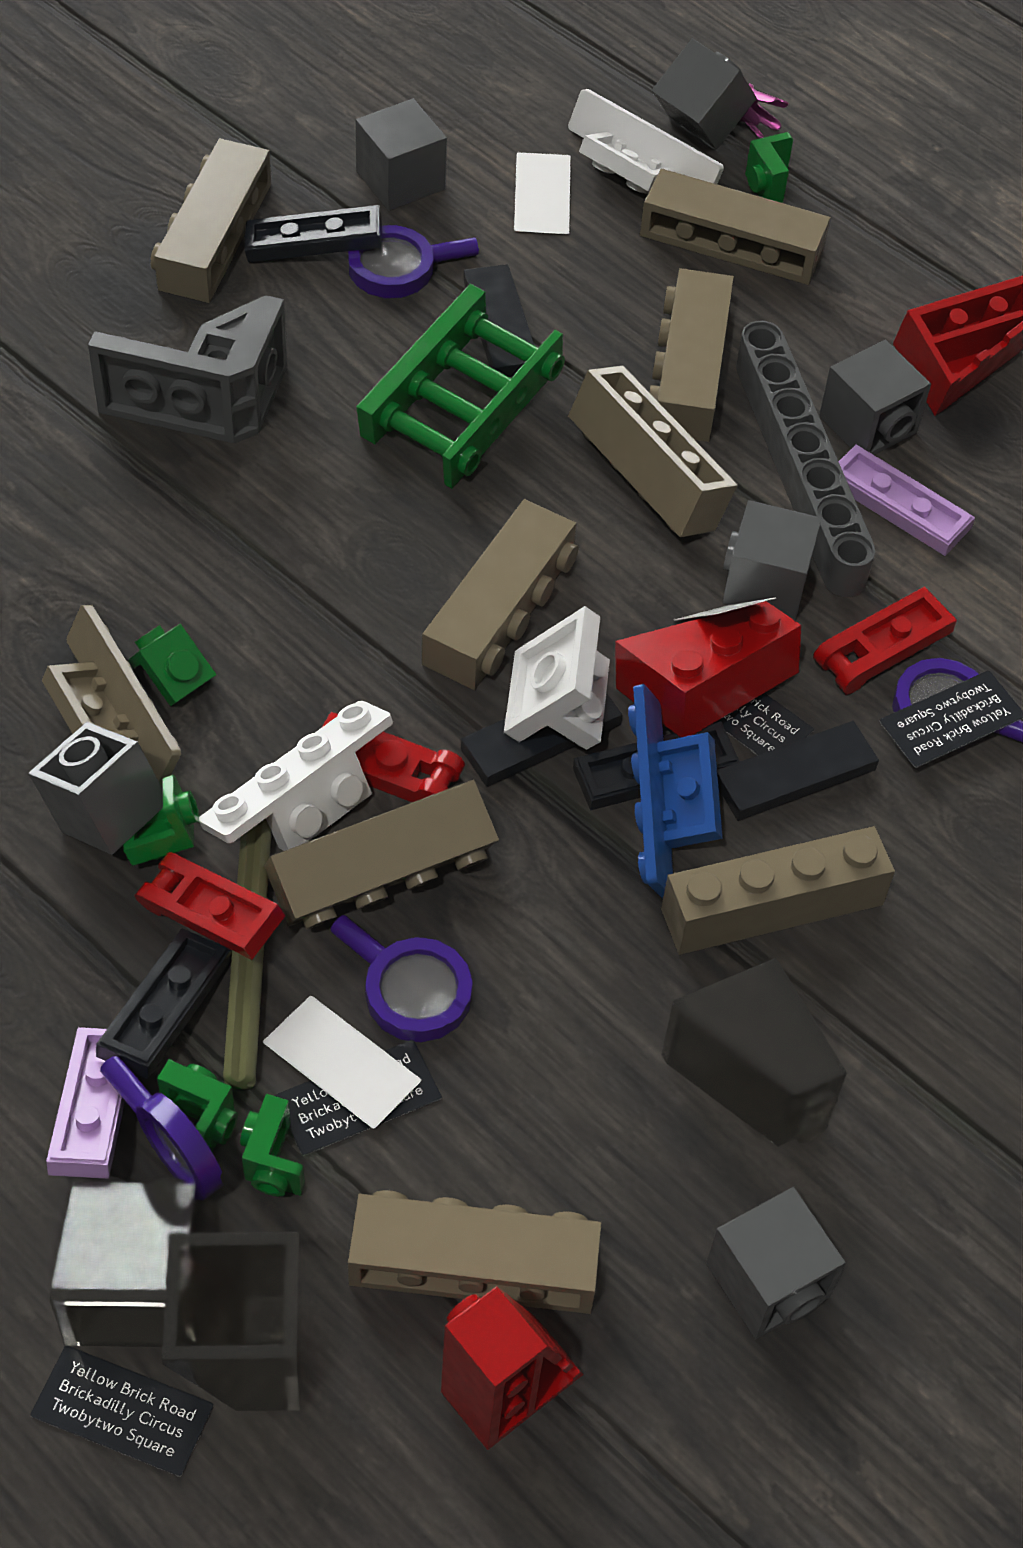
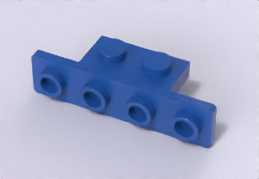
[628,684,723,899]

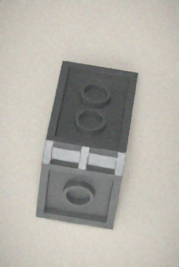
[88,295,287,444]

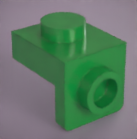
[745,132,793,203]
[128,623,216,706]
[124,775,200,866]
[157,1059,238,1152]
[240,1094,305,1197]

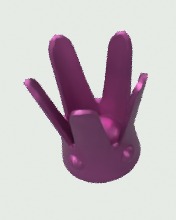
[740,83,789,138]

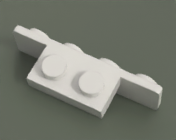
[568,89,724,193]
[199,701,393,851]

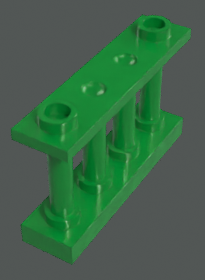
[356,284,565,489]

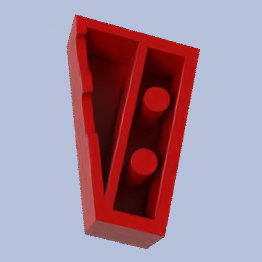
[893,275,1023,416]
[615,601,802,737]
[441,1286,584,1450]

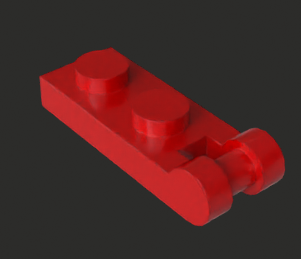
[813,586,957,694]
[322,712,465,802]
[134,852,285,960]

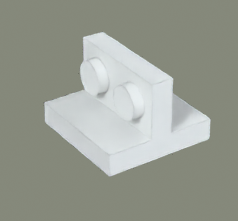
[504,606,610,750]

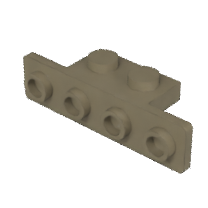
[42,605,181,787]

